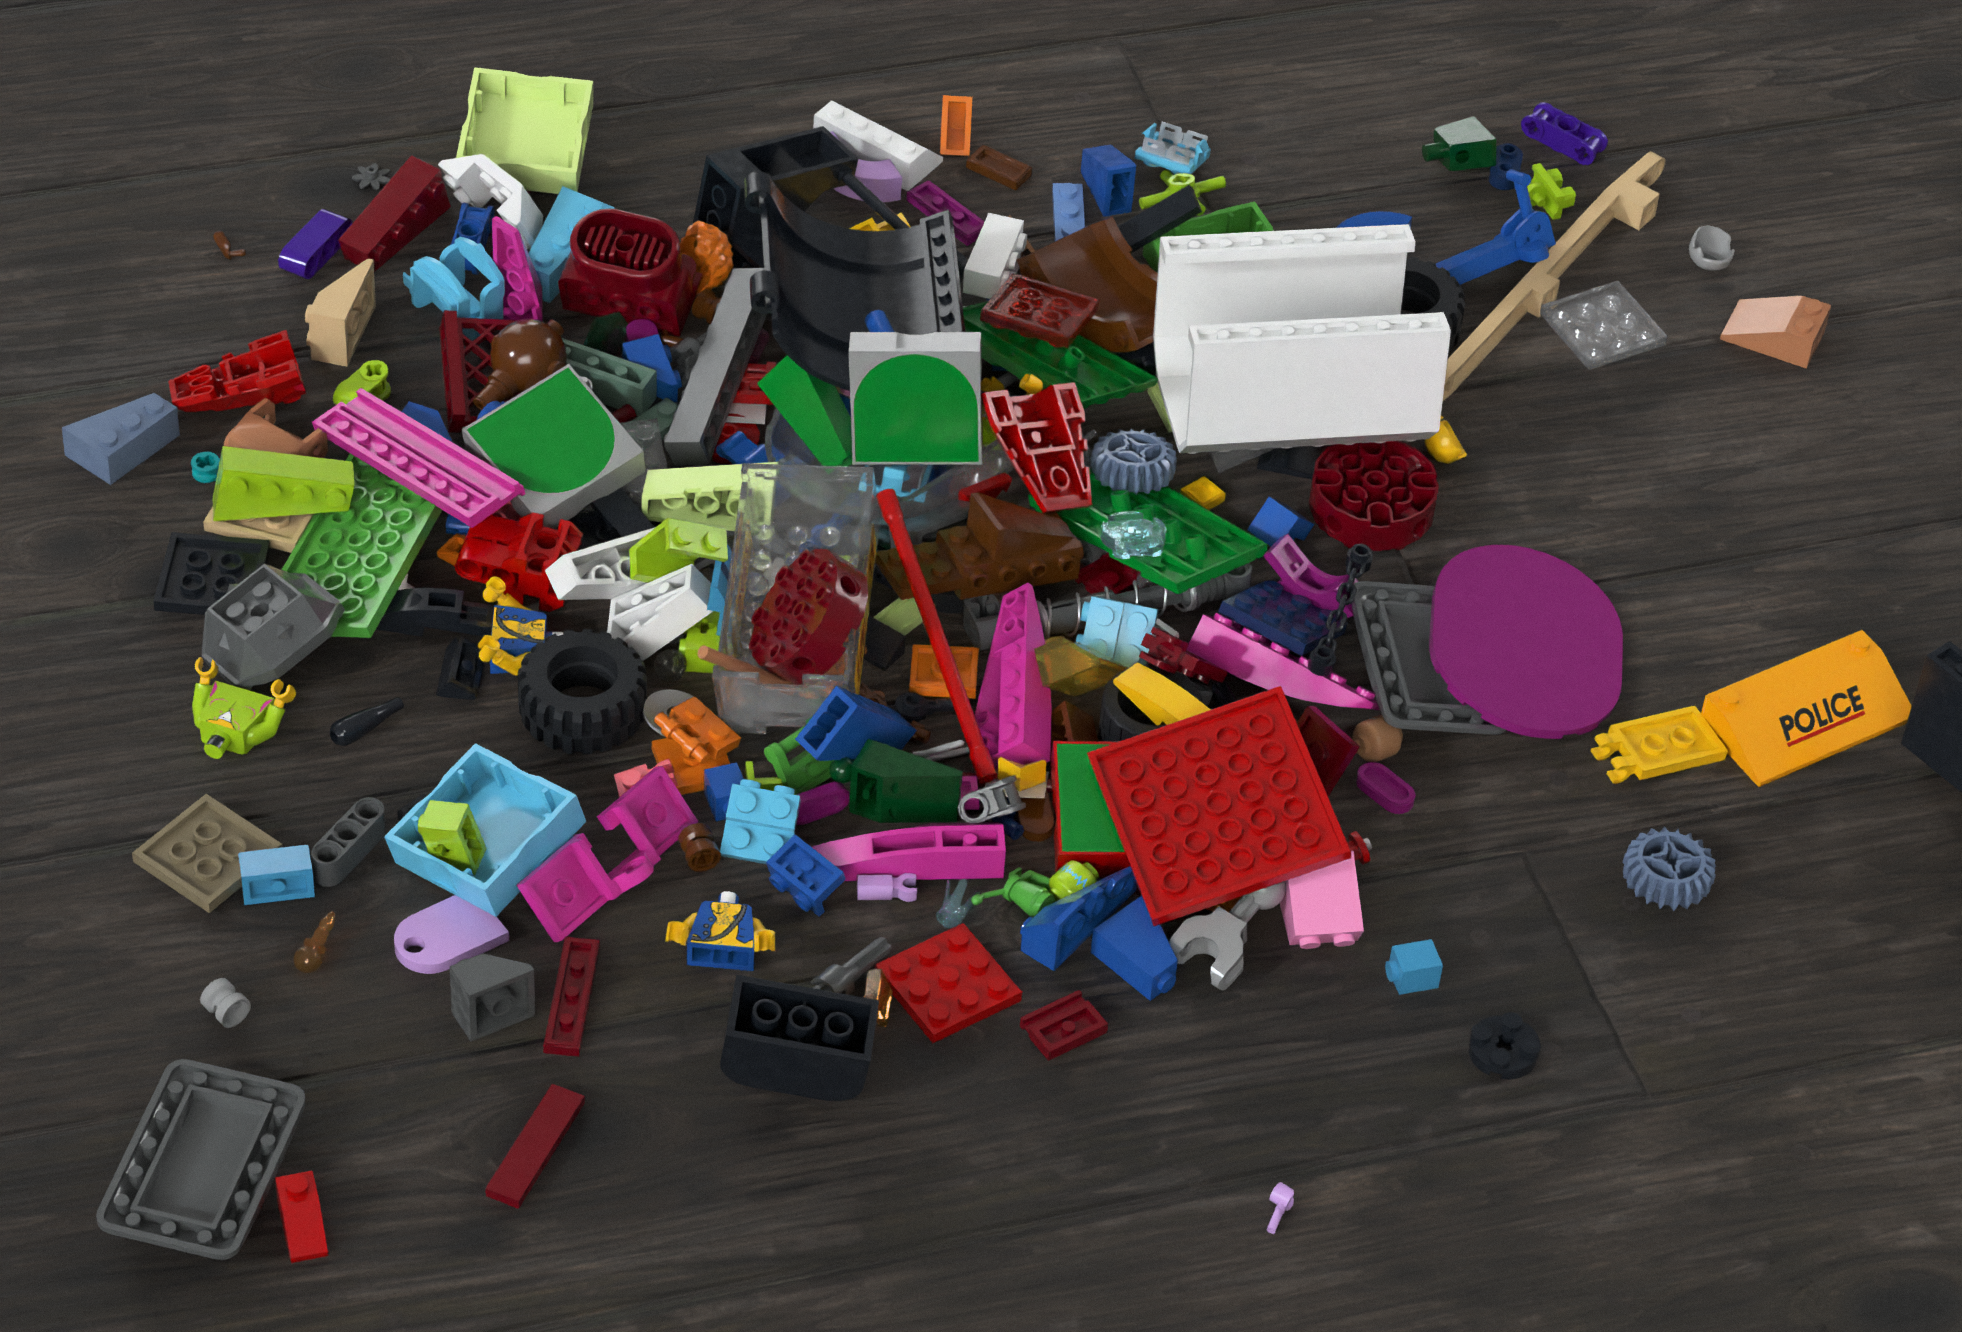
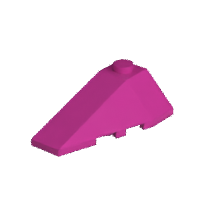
[492,216,543,321]

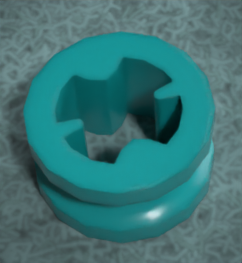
[191,452,220,483]

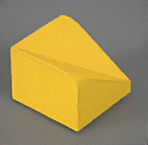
[998,757,1046,791]

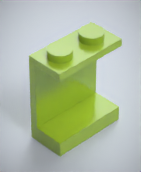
[629,518,728,583]

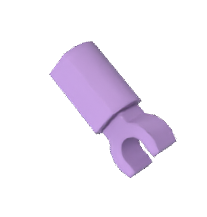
[857,873,917,902]

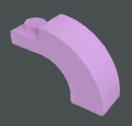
[830,131,902,202]

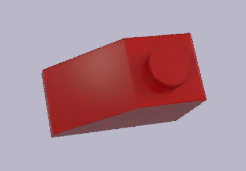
[275,1170,328,1263]

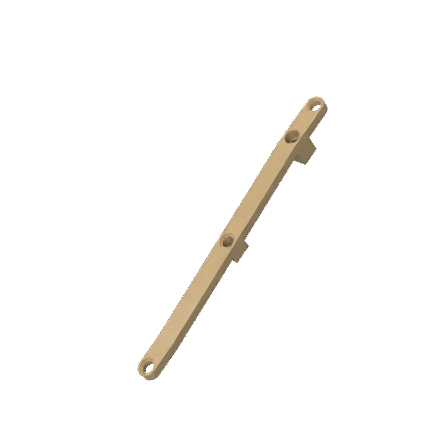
[1443,151,1665,401]

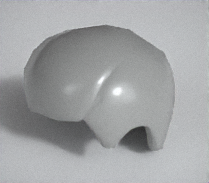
[1689,225,1735,272]

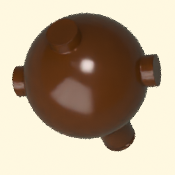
[473,319,567,411]

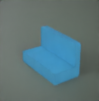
[238,845,315,905]

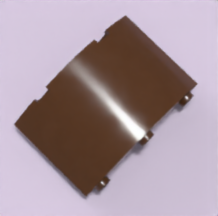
[1016,216,1158,352]

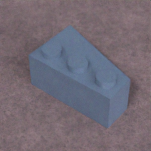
[62,393,180,485]

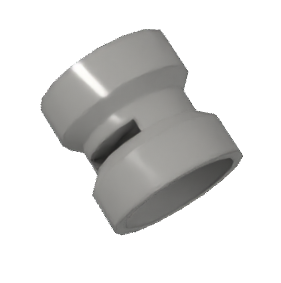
[200,978,251,1028]

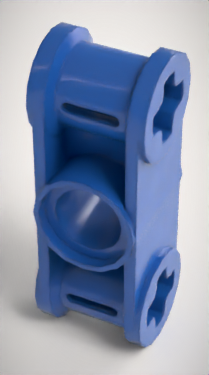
[449,202,494,275]

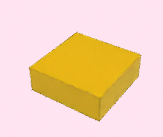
[1180,476,1226,510]

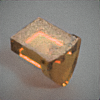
[863,969,892,1027]

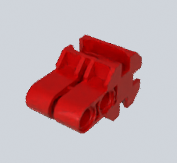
[454,512,583,612]

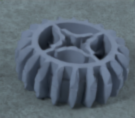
[1090,428,1177,495]
[1623,826,1716,911]

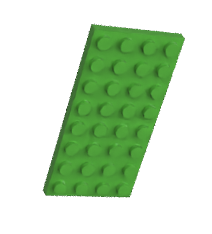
[282,453,442,638]

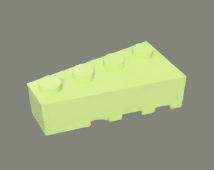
[641,462,778,536]

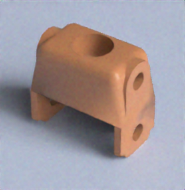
[224,398,328,458]

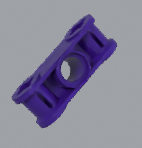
[1521,102,1608,165]

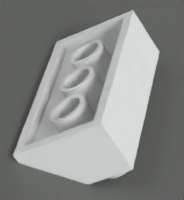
[813,101,943,191]

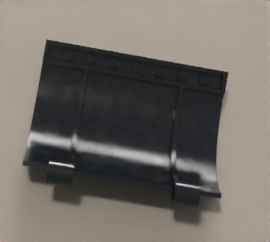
[744,172,966,391]

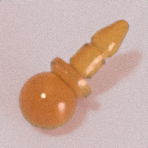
[293,911,336,973]

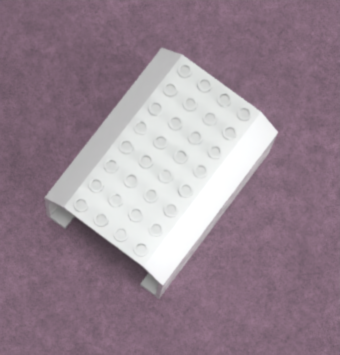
[1153,224,1451,454]

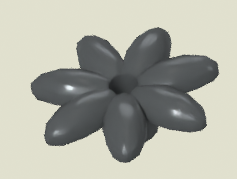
[352,163,390,191]

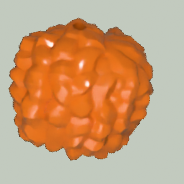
[680,221,734,295]

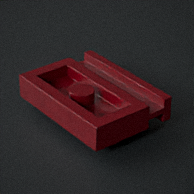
[1075,552,1149,594]
[1020,990,1108,1061]

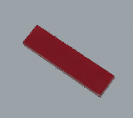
[543,936,600,1057]
[485,1084,585,1209]

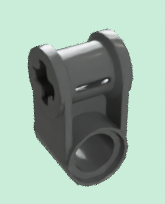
[958,775,1027,824]

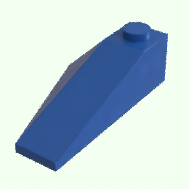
[1020,866,1137,971]

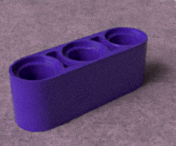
[278,209,353,279]

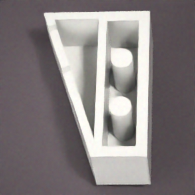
[963,213,1027,301]
[607,564,713,661]

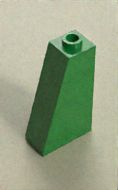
[757,355,852,473]

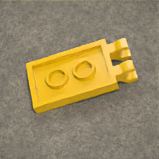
[1591,706,1728,784]

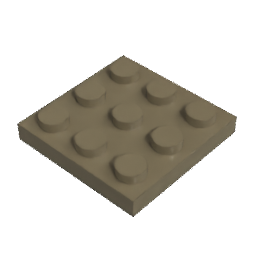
[132,794,282,913]

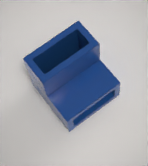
[1247,496,1314,546]

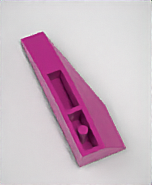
[973,583,1052,770]
[1187,612,1380,710]
[812,822,1006,881]

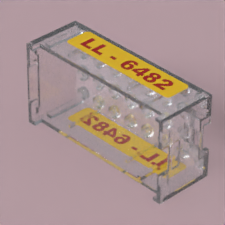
[712,463,880,734]

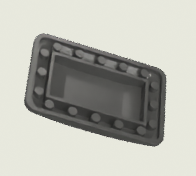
[1350,581,1506,735]
[96,1059,306,1260]

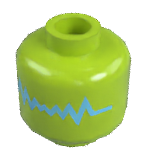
[1048,860,1099,902]

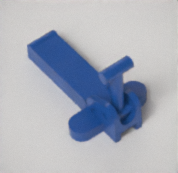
[1436,169,1556,285]

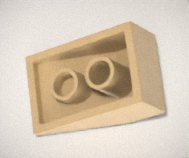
[305,259,376,367]

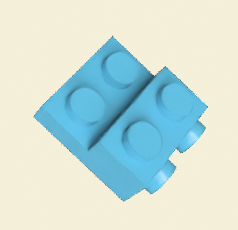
[1074,596,1159,670]
[720,779,801,864]

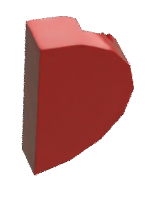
[958,472,1012,502]

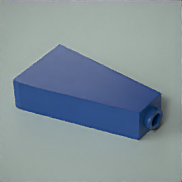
[795,686,917,761]

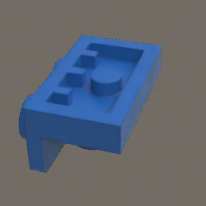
[766,834,846,917]

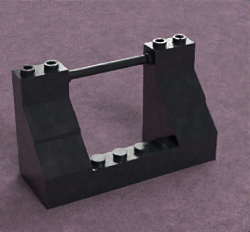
[692,126,967,284]

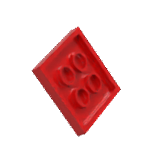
[875,923,1022,1043]

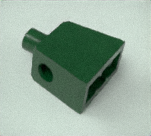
[1422,116,1496,171]

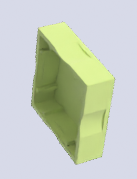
[456,67,593,194]

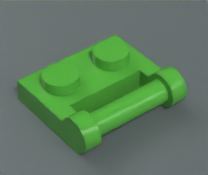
[764,716,833,795]

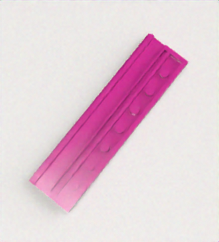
[312,388,526,528]

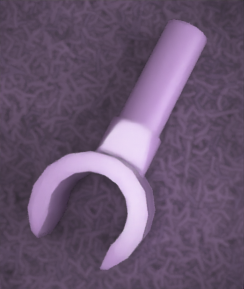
[1266,1182,1294,1234]

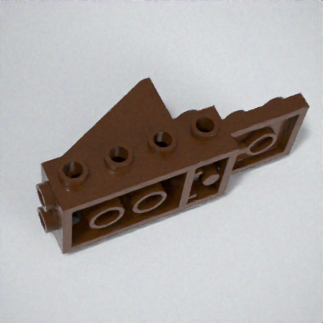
[875,492,1084,600]

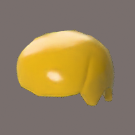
[1424,416,1467,464]

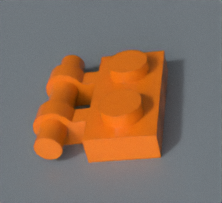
[654,696,741,764]

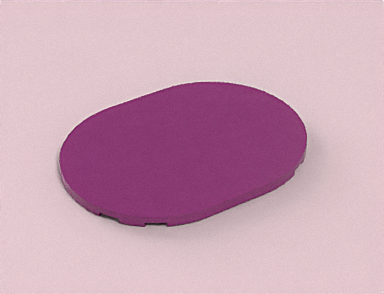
[1429,544,1623,739]

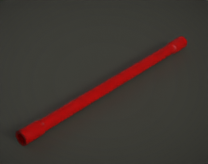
[876,489,998,783]

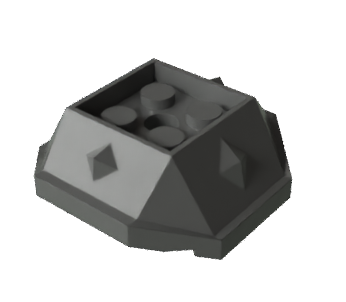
[201,564,345,690]

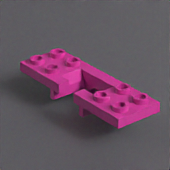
[516,766,698,942]

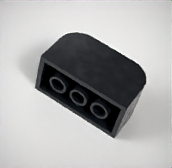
[720,975,879,1101]

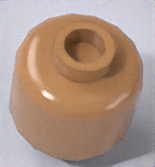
[1353,715,1403,762]

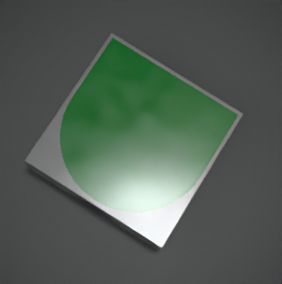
[849,332,983,465]
[462,364,646,529]

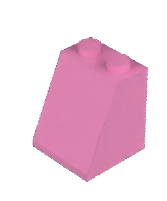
[1280,851,1364,949]

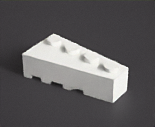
[545,527,656,600]

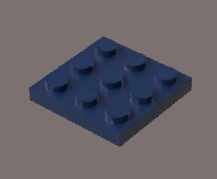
[1218,580,1348,656]

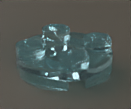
[1100,511,1167,559]

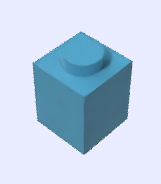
[1385,939,1443,995]

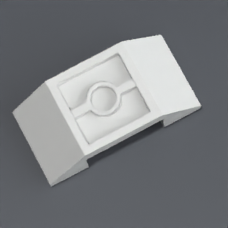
[438,154,543,250]

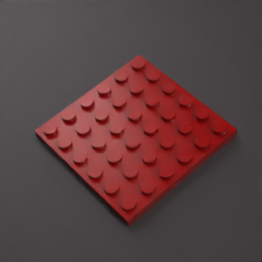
[1087,686,1352,926]

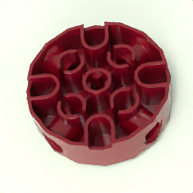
[1308,441,1439,551]
[749,549,869,685]

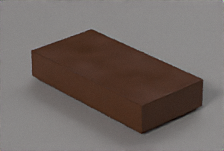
[966,145,1032,191]

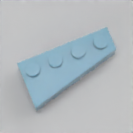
[528,186,614,303]

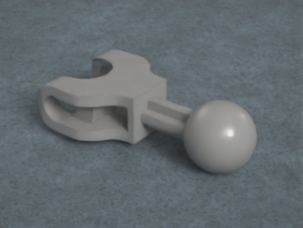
[1169,881,1286,990]

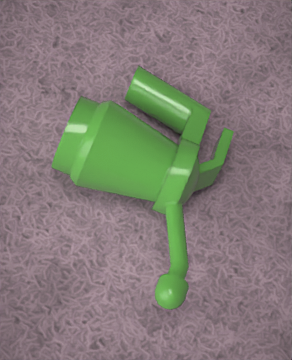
[971,867,1055,917]

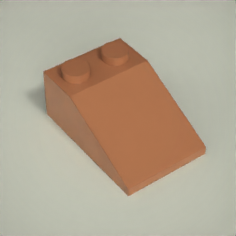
[1720,296,1831,369]

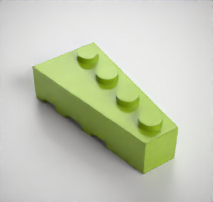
[213,446,354,521]

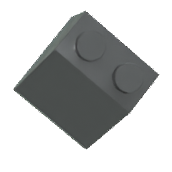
[450,953,535,1042]

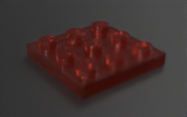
[980,273,1100,348]

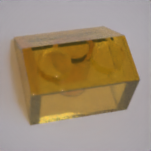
[1034,636,1129,697]

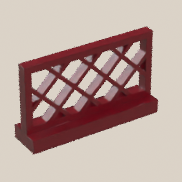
[439,310,519,433]

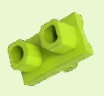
[1527,163,1576,220]

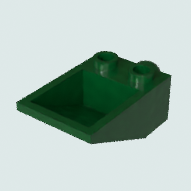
[829,739,963,823]

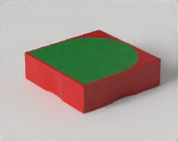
[1050,741,1130,878]

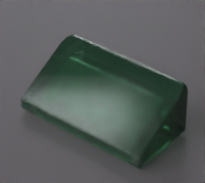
[583,312,628,357]

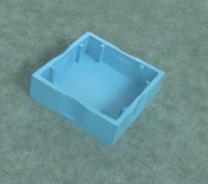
[384,744,586,917]

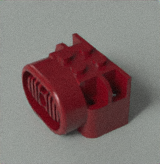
[558,208,703,337]

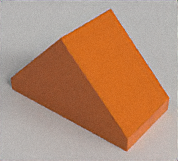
[940,95,972,156]

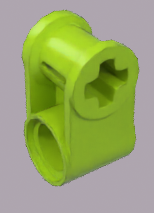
[333,360,391,405]

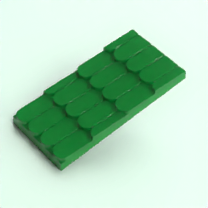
[963,296,1158,409]
[1028,469,1268,594]

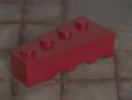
[338,155,451,272]

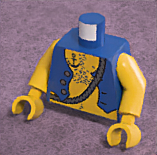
[478,576,563,676]
[665,891,775,971]

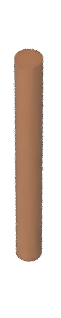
[698,645,796,694]

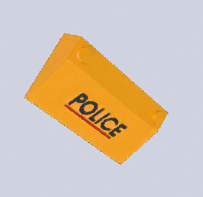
[1701,630,1912,787]

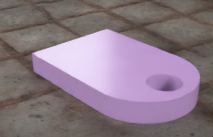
[394,895,509,974]

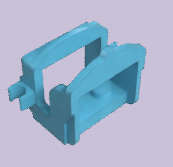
[403,237,505,341]

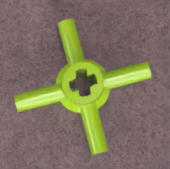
[1139,170,1226,216]

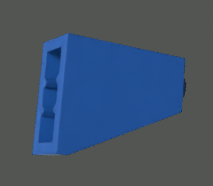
[1081,144,1136,217]
[1091,895,1178,1001]

